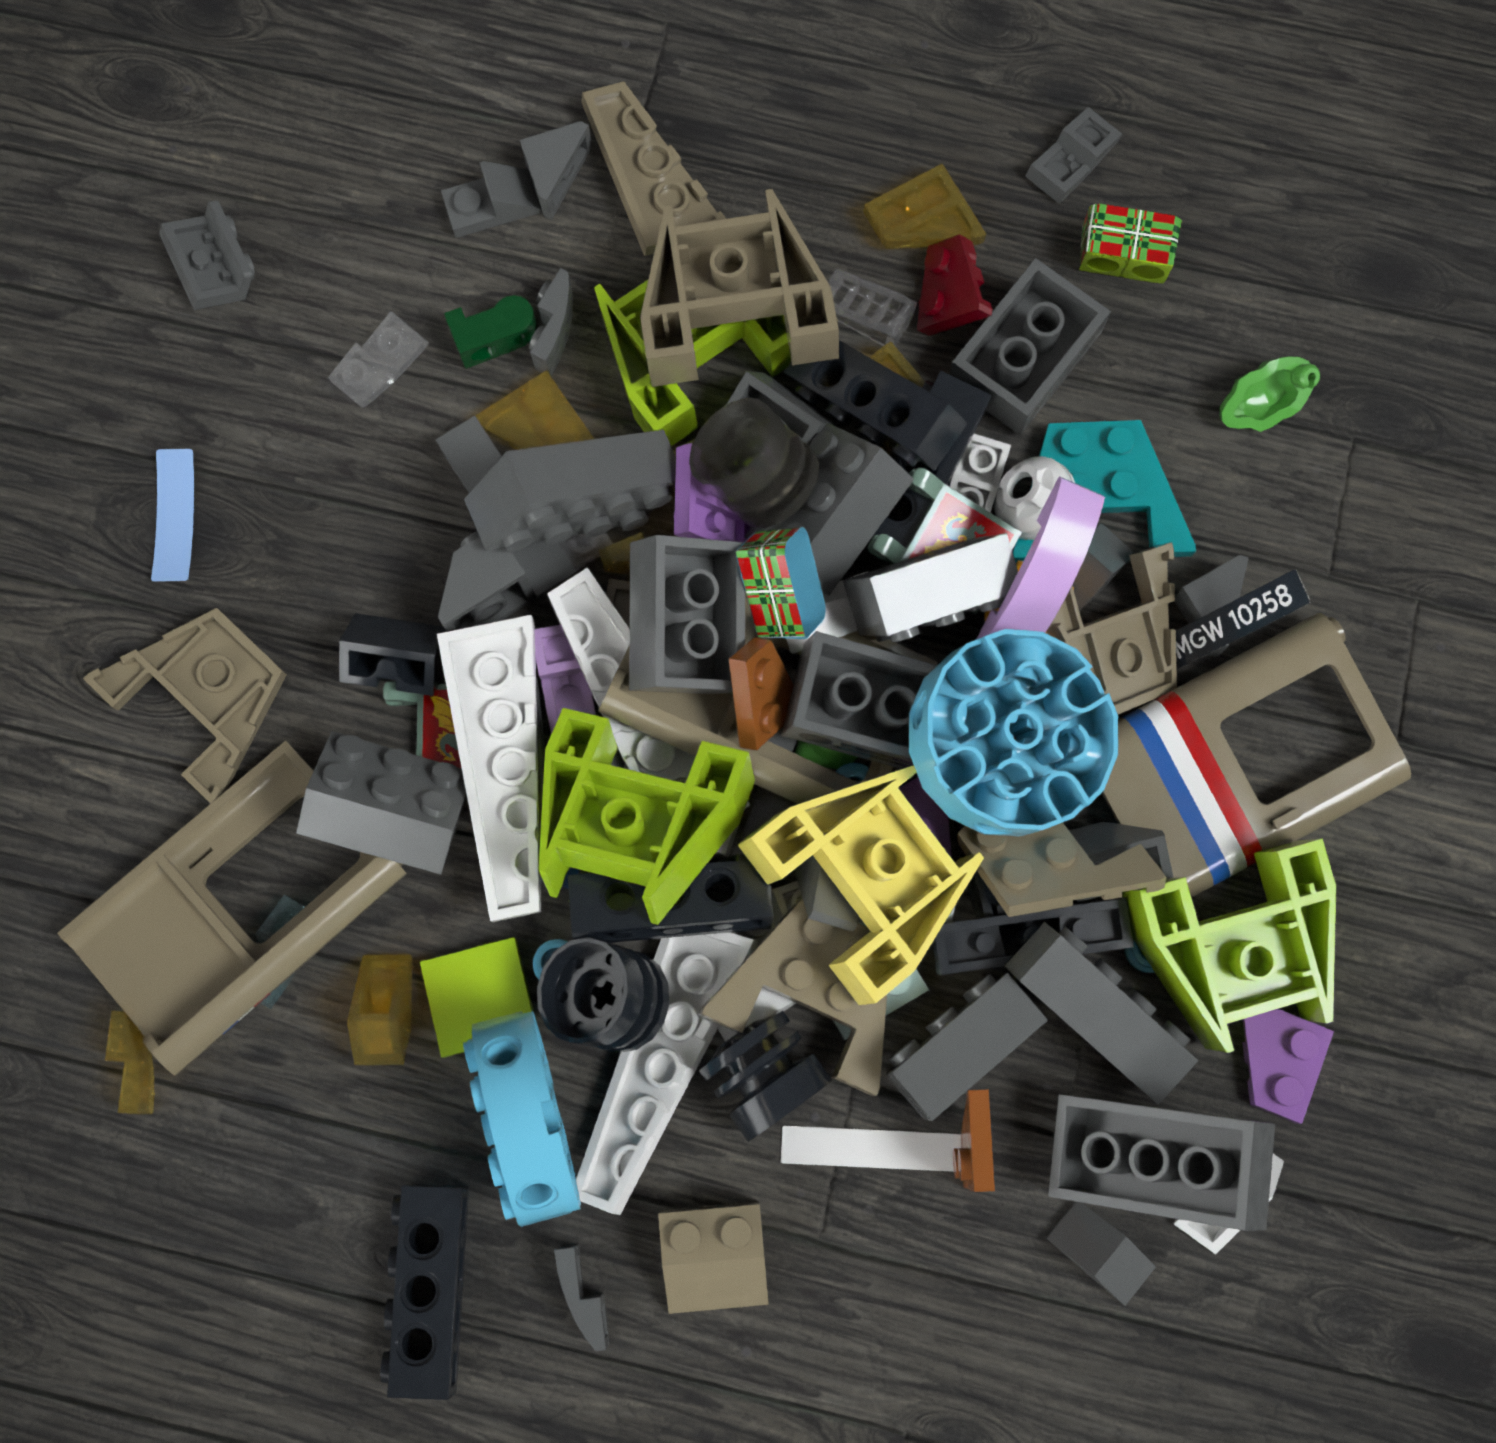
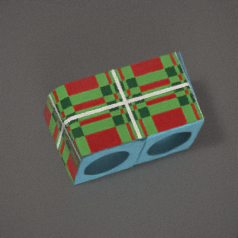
[736,527,826,639]

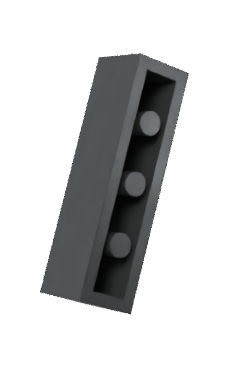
[1005,922,1199,1105]

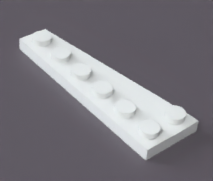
[547,568,750,809]
[437,615,541,922]
[576,932,759,1215]

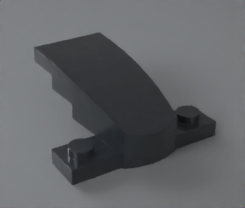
[932,820,1134,975]

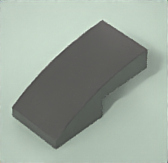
[1025,107,1122,204]
[554,1244,610,1351]

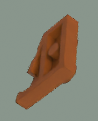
[729,638,793,751]
[953,1089,995,1192]

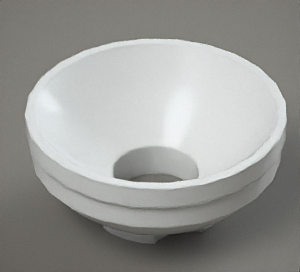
[994,456,1075,540]

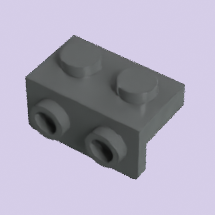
[159,200,255,310]

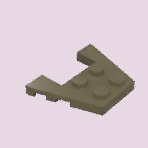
[1046,542,1177,714]
[83,608,287,804]
[958,823,1166,917]
[698,898,887,1096]

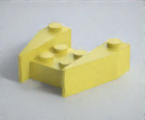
[738,765,984,1005]

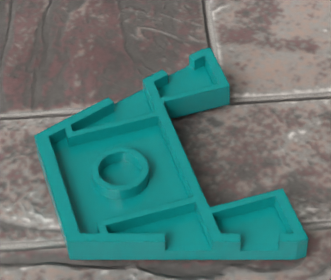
[1012,420,1196,563]

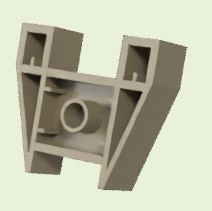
[640,189,839,387]

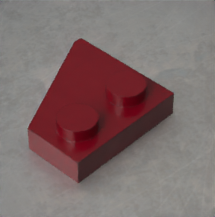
[916,234,993,336]

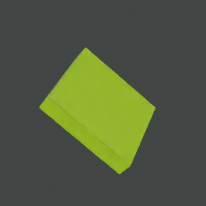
[420,937,534,1058]

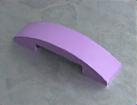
[976,476,1105,640]
[535,625,597,734]

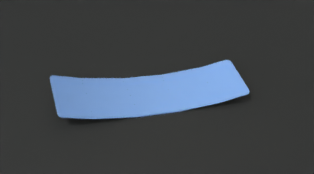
[151,449,194,582]

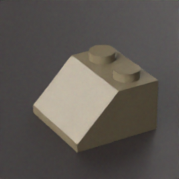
[658,1201,769,1314]

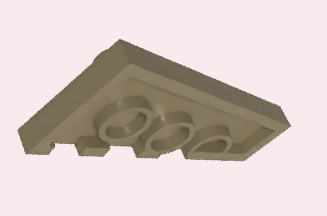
[581,81,726,256]

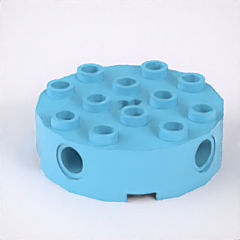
[909,629,1118,836]
[463,1011,581,1227]

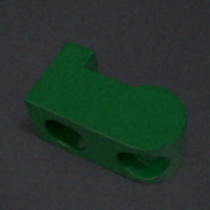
[444,295,537,369]

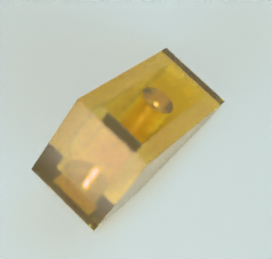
[347,954,412,1065]

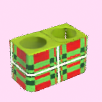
[1079,204,1182,283]

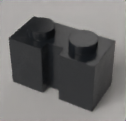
[339,613,447,696]

